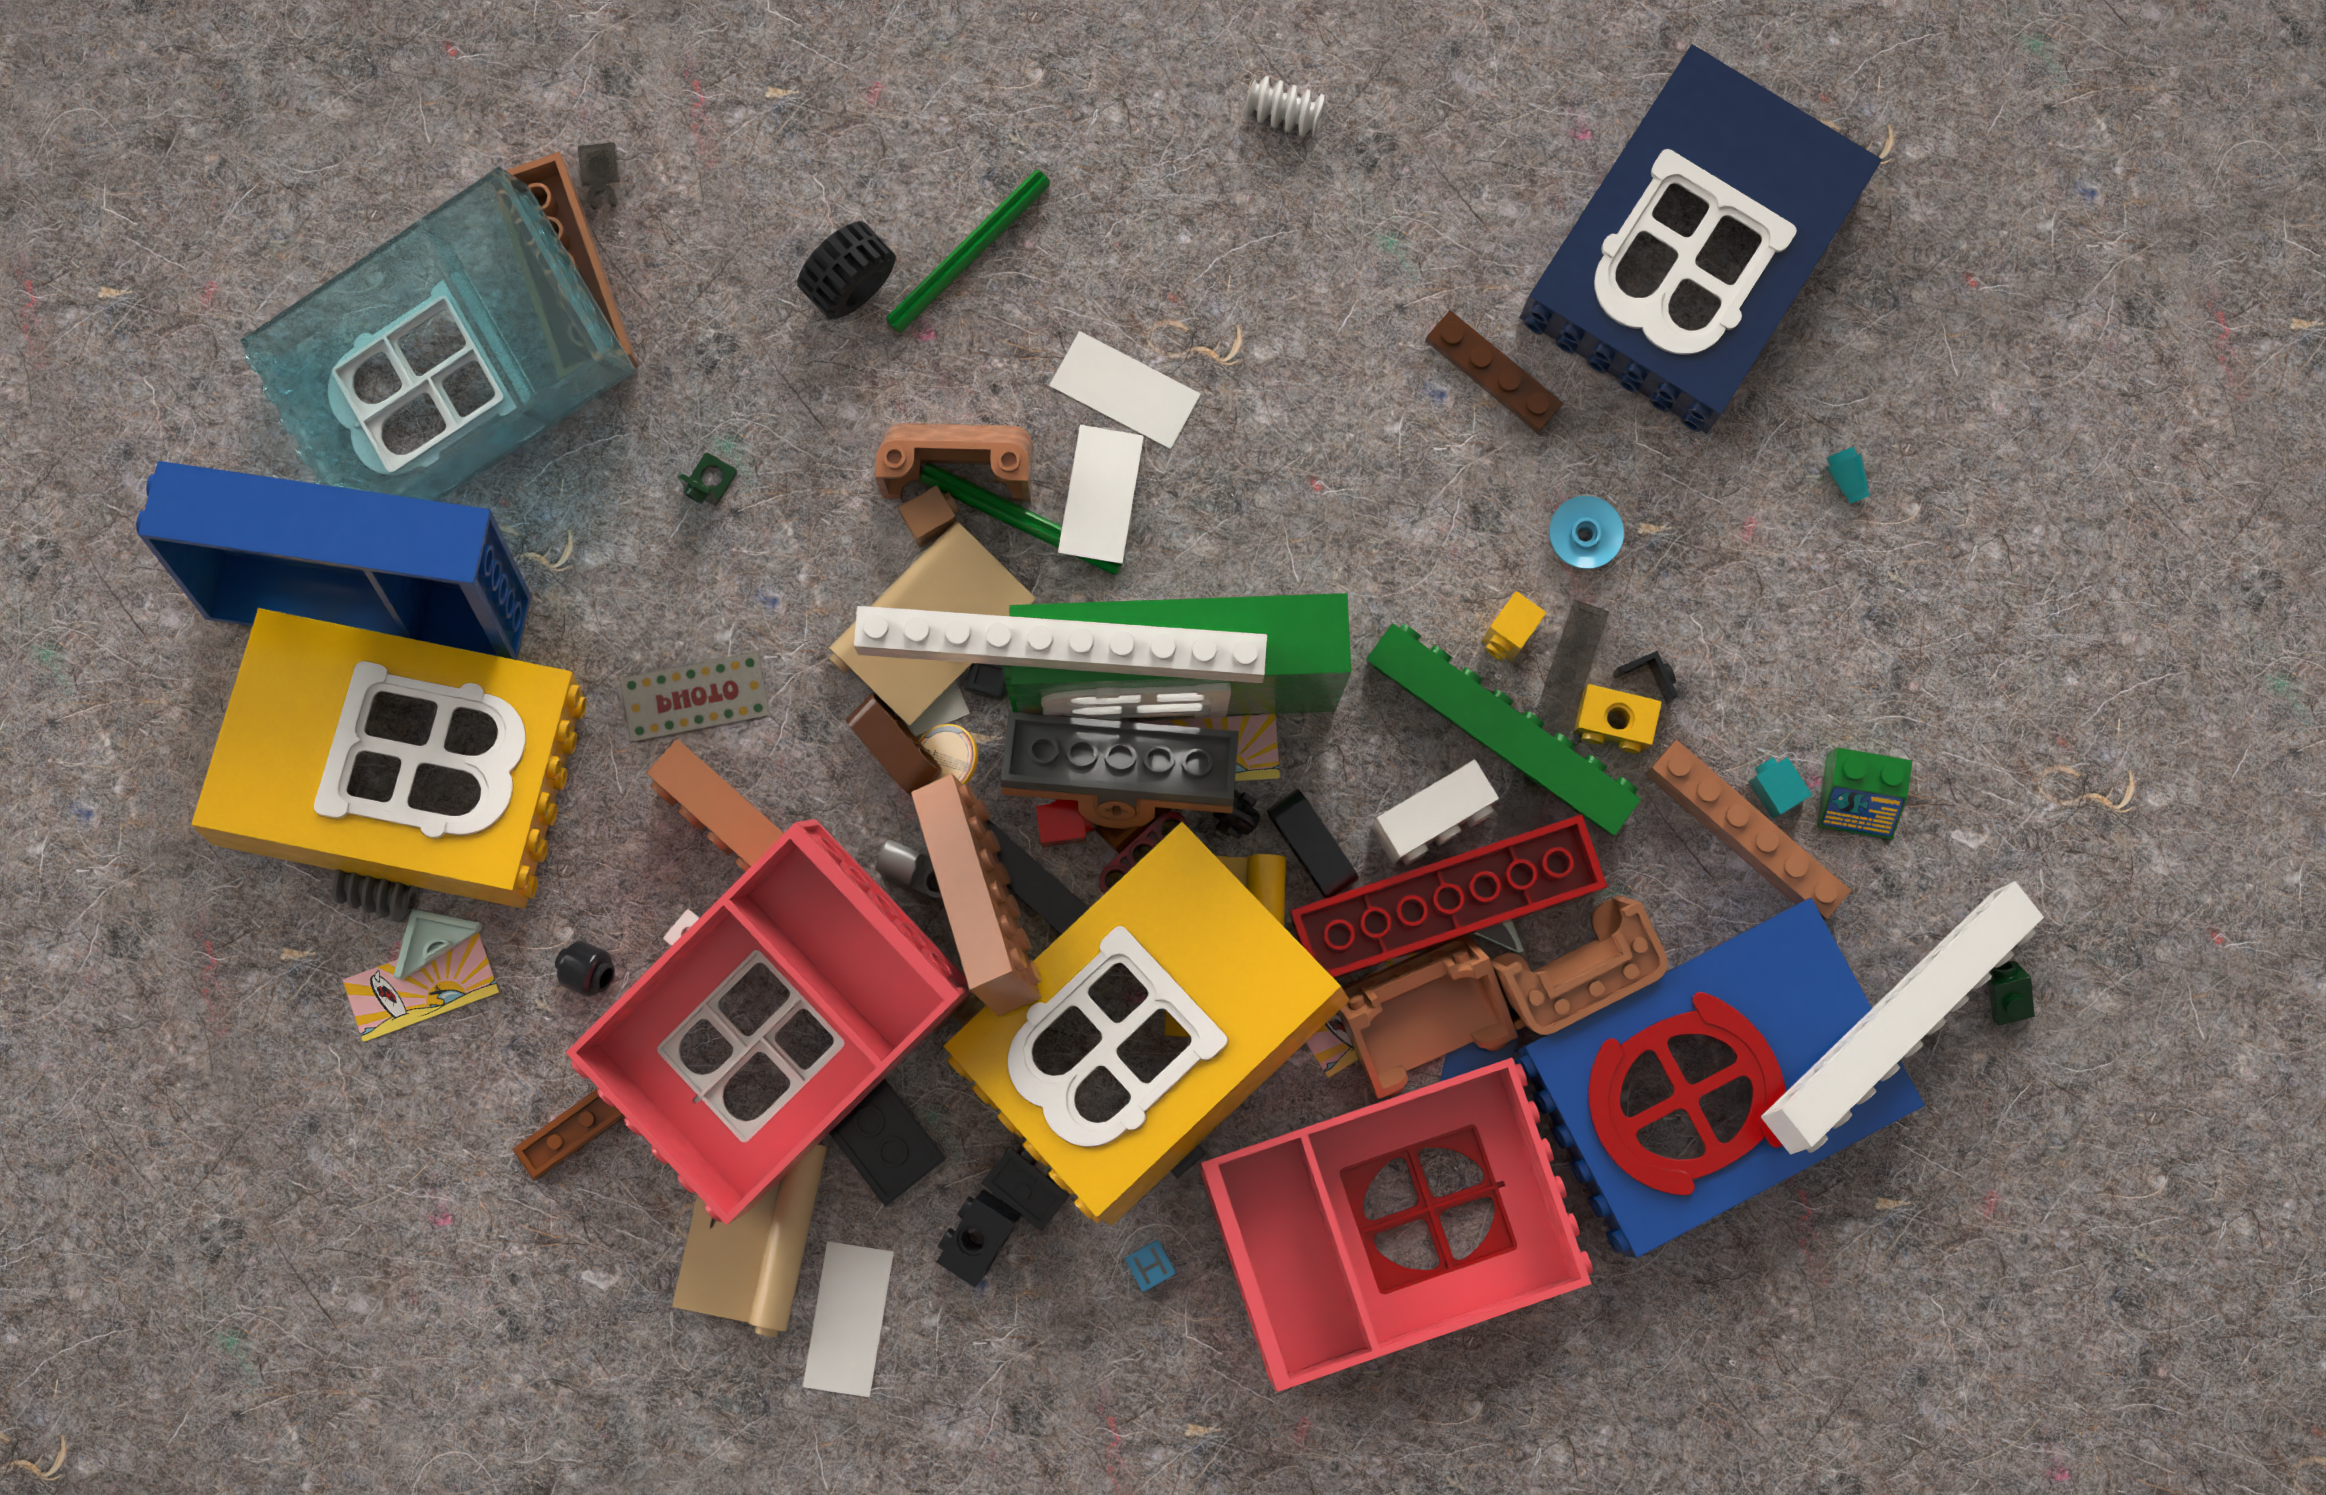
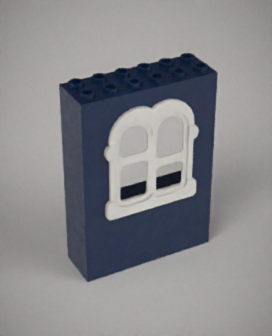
[1519,44,1883,434]

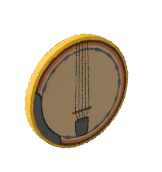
[919,724,978,785]

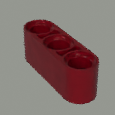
[1099,812,1189,895]

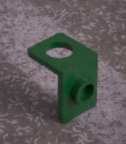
[677,453,737,507]

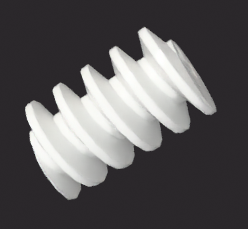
[1243,75,1325,137]

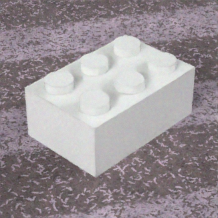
[1371,760,1499,866]

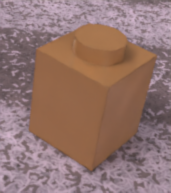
[898,485,959,547]

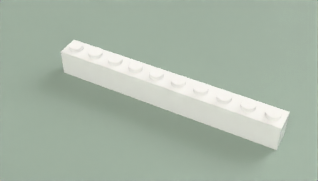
[854,606,1267,683]
[1761,882,2044,1155]

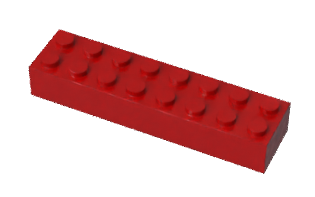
[1290,814,1608,979]

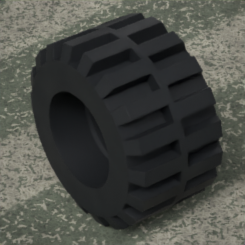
[797,221,896,320]

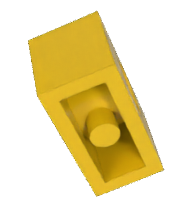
[1481,591,1547,663]
[1573,684,1662,754]

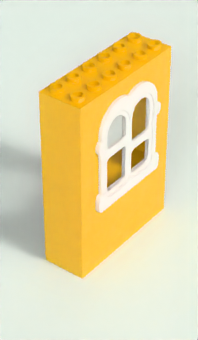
[191,608,587,909]
[943,822,1350,1226]

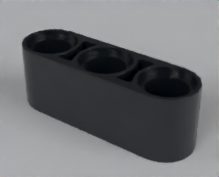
[1266,789,1359,899]

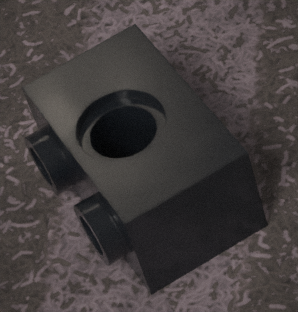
[936,1190,1023,1288]

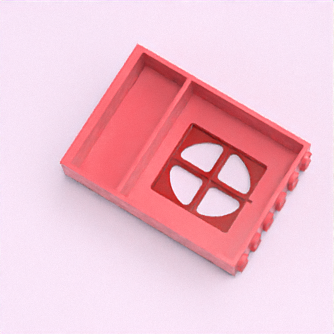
[1198,1058,1593,1392]

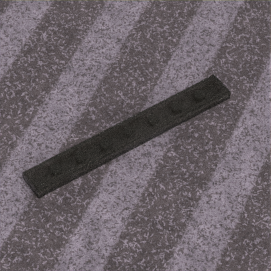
[1490,599,1610,844]

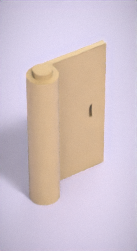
[828,521,1036,726]
[672,1144,828,1338]

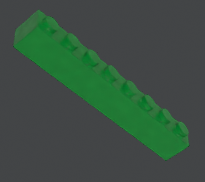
[1366,623,1641,838]

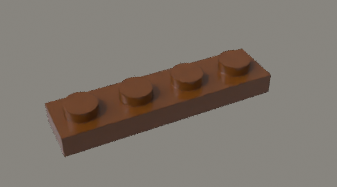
[1425,310,1563,434]

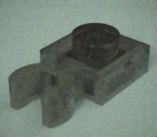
[578,142,620,210]

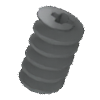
[332,869,421,922]

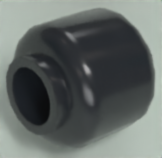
[555,941,615,997]

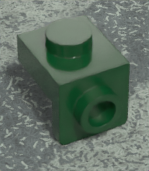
[1986,961,2035,1026]

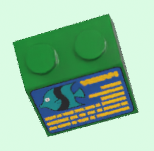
[1817,747,1913,840]

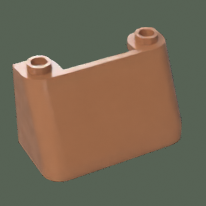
[875,423,1033,502]
[1490,895,1668,1035]
[1338,937,1518,1099]

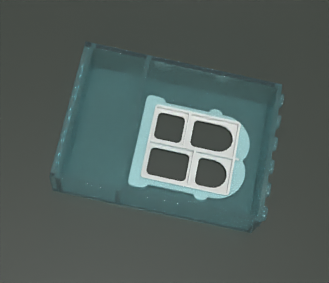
[240,166,636,501]

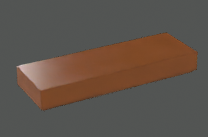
[512,1088,625,1181]

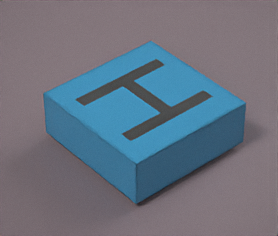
[1124,1239,1177,1292]

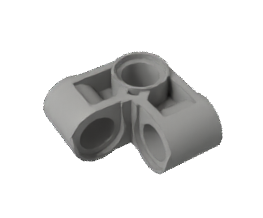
[875,839,943,903]

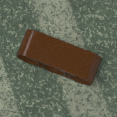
[846,693,942,796]

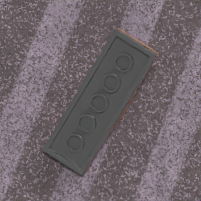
[1001,712,1239,829]

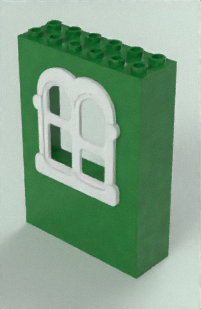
[1003,593,1351,721]

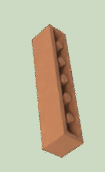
[1645,739,1852,920]

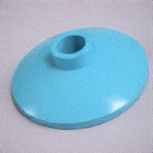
[1549,496,1624,569]

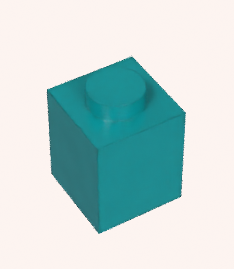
[1748,757,1812,819]

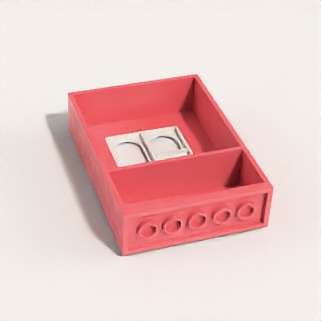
[565,819,972,1225]

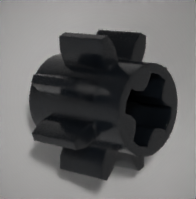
[1213,789,1260,839]

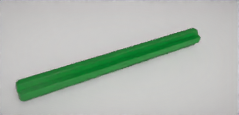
[886,169,1050,333]
[920,463,1124,575]

